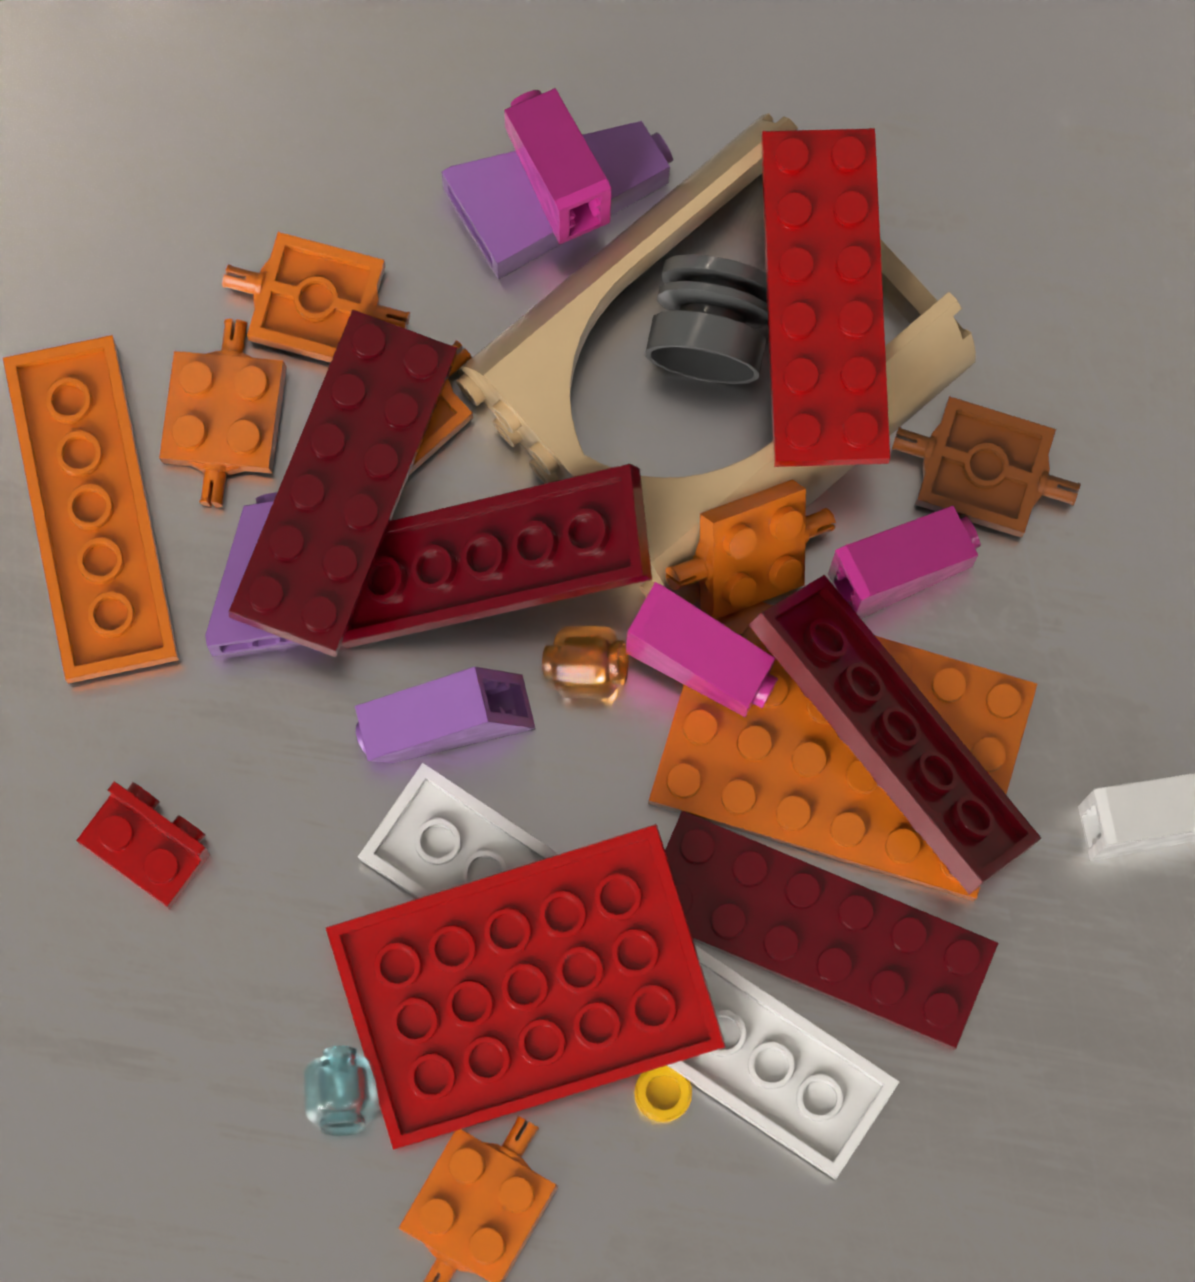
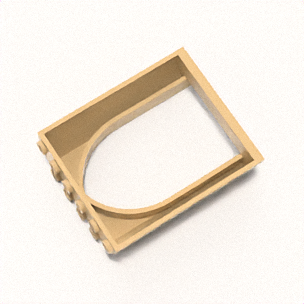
[456,113,976,605]

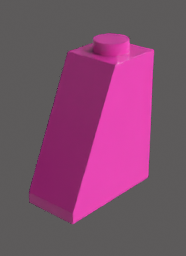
[504,88,612,245]
[828,506,981,619]
[626,582,778,718]

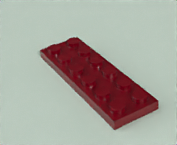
[229,309,457,657]
[341,463,652,648]
[749,575,1042,894]
[665,811,999,1050]

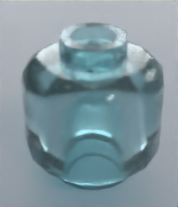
[303,1046,380,1136]

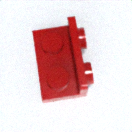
[76,781,211,909]

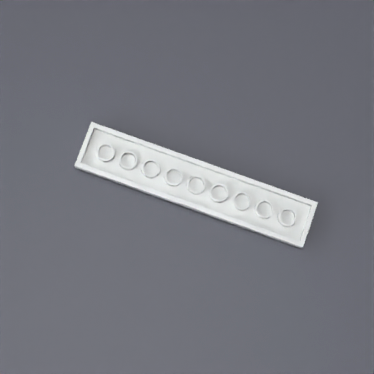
[358,763,900,1179]

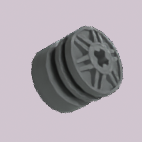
[645,254,768,384]

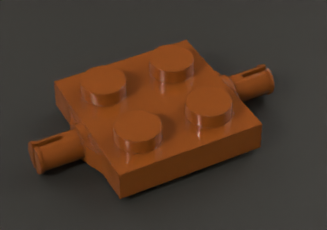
[891,396,1081,538]

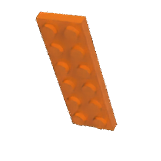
[3,335,179,684]

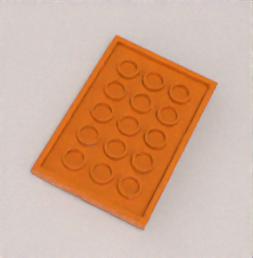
[648,602,1038,901]

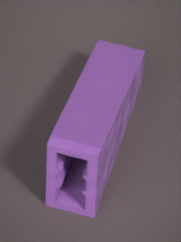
[441,121,673,280]

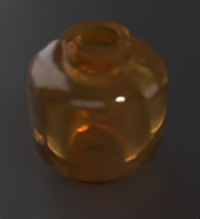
[542,626,629,699]

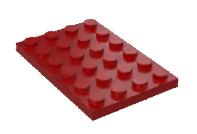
[325,824,726,1150]

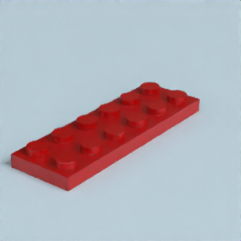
[761,128,890,467]

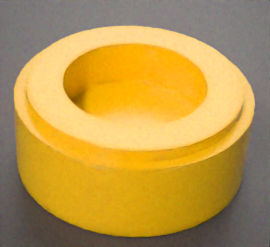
[634,1065,692,1123]

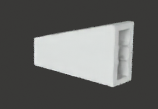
[1078,773,1195,861]

